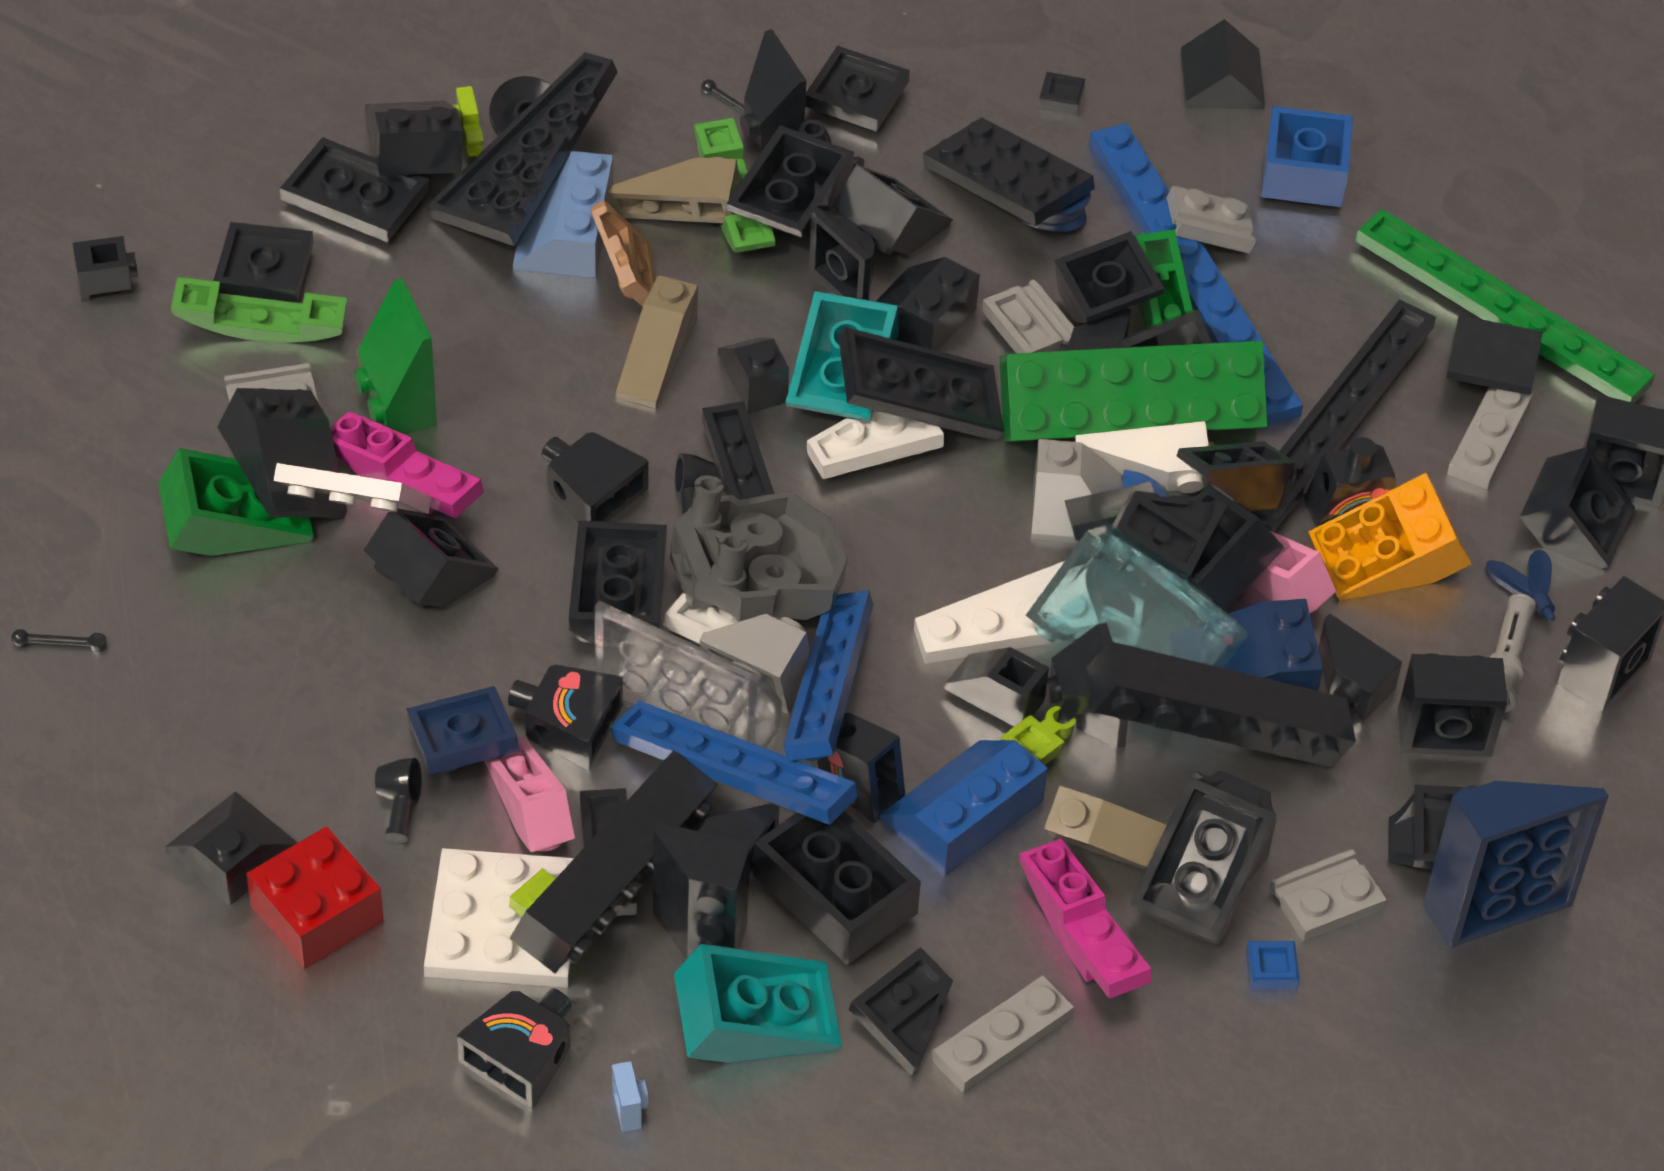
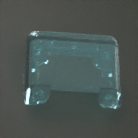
[1026,525,1248,728]

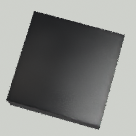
[1038,72,1086,116]

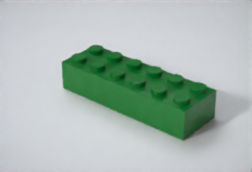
[999,341,1267,442]

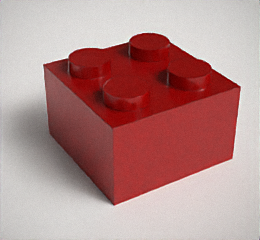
[247,826,384,969]

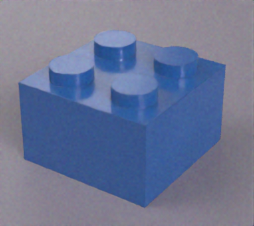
[1261,106,1353,207]

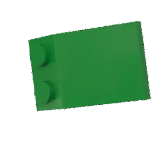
[353,278,437,434]
[158,448,314,556]

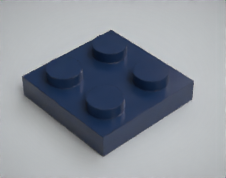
[406,686,519,775]

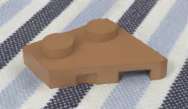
[591,200,656,307]

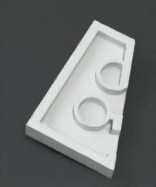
[807,410,944,479]
[274,463,431,514]

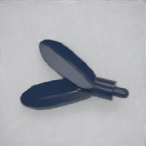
[1485,550,1556,621]

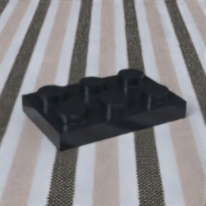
[280,137,430,242]

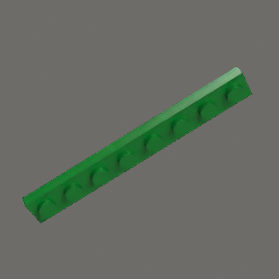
[1355,209,1655,403]

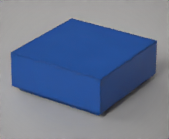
[1246,941,1300,990]

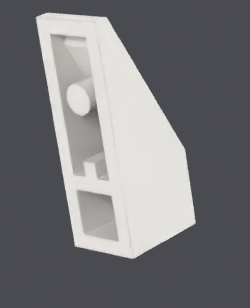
[1075,421,1211,493]

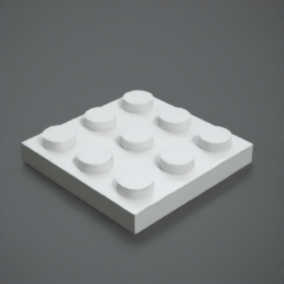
[424,848,574,988]

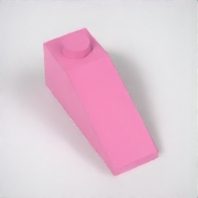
[1251,531,1336,614]
[484,736,575,852]

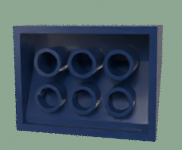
[1423,781,1609,949]

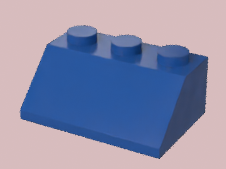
[880,740,1048,877]

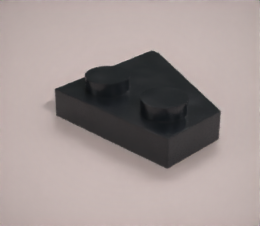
[1109,491,1227,579]
[848,947,953,1076]

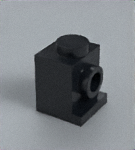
[73,236,138,302]

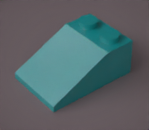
[786,291,899,421]
[674,944,842,1063]

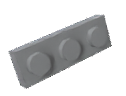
[1447,387,1534,490]
[932,975,1075,1093]

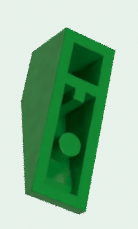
[1135,229,1193,327]

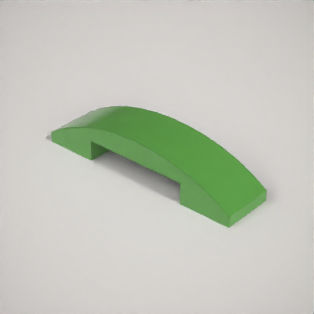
[694,118,775,253]
[171,277,347,343]

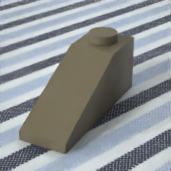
[607,157,741,223]
[615,275,698,408]
[1044,785,1167,870]

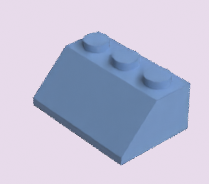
[513,151,613,278]

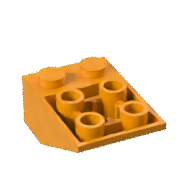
[1308,473,1472,601]

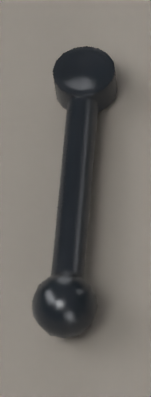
[701,79,744,114]
[11,629,107,652]

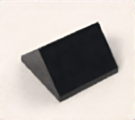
[1180,19,1265,109]
[1446,315,1543,395]

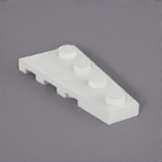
[914,557,1099,664]

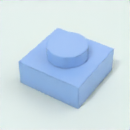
[612,1061,649,1132]

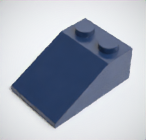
[1168,599,1323,691]

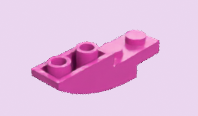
[330,411,484,518]
[1019,839,1152,999]

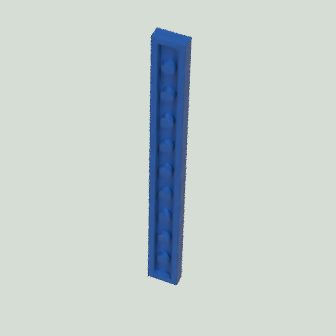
[1089,123,1303,426]

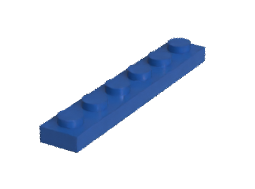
[783,590,874,761]
[610,700,858,825]

